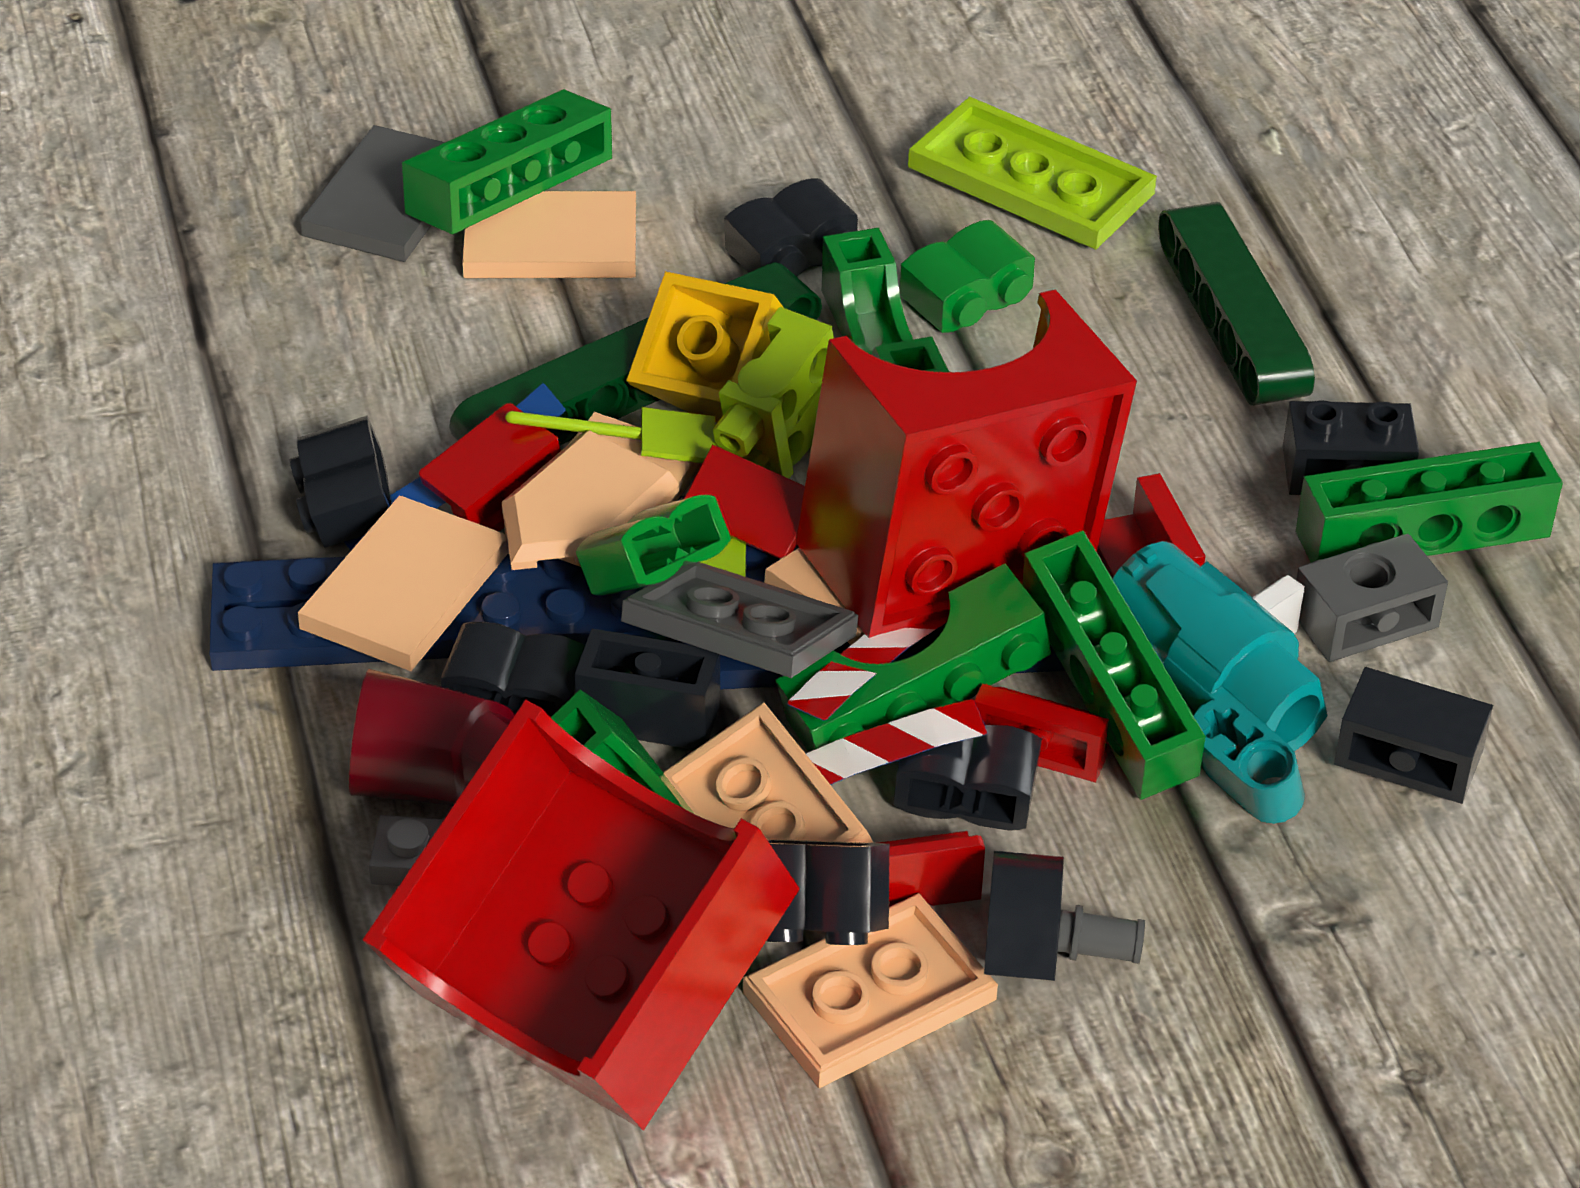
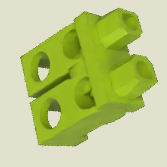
[713,307,834,479]

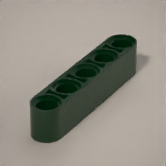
[1158,202,1315,406]

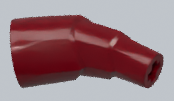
[349,669,515,806]

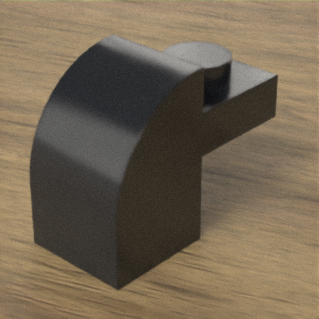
[984,851,1064,981]

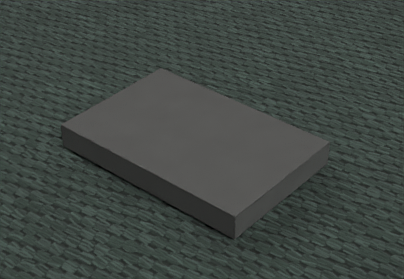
[300,125,445,262]
[621,562,858,678]

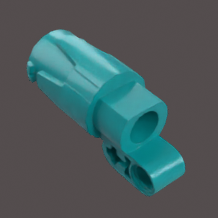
[1113,541,1328,824]

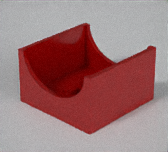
[796,289,1137,638]
[362,700,800,1131]

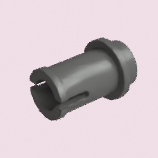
[1058,905,1145,964]

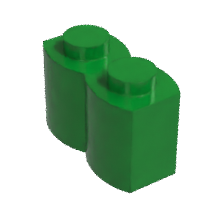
[900,220,1035,333]
[576,495,731,595]

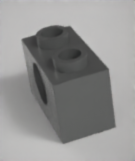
[1296,534,1448,662]

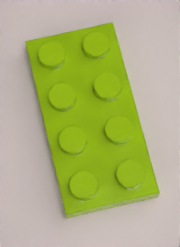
[908,96,1157,250]

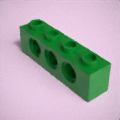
[402,89,612,235]
[1295,441,1563,563]
[1022,530,1206,800]

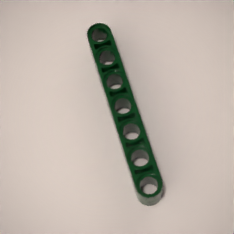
[449,263,822,445]

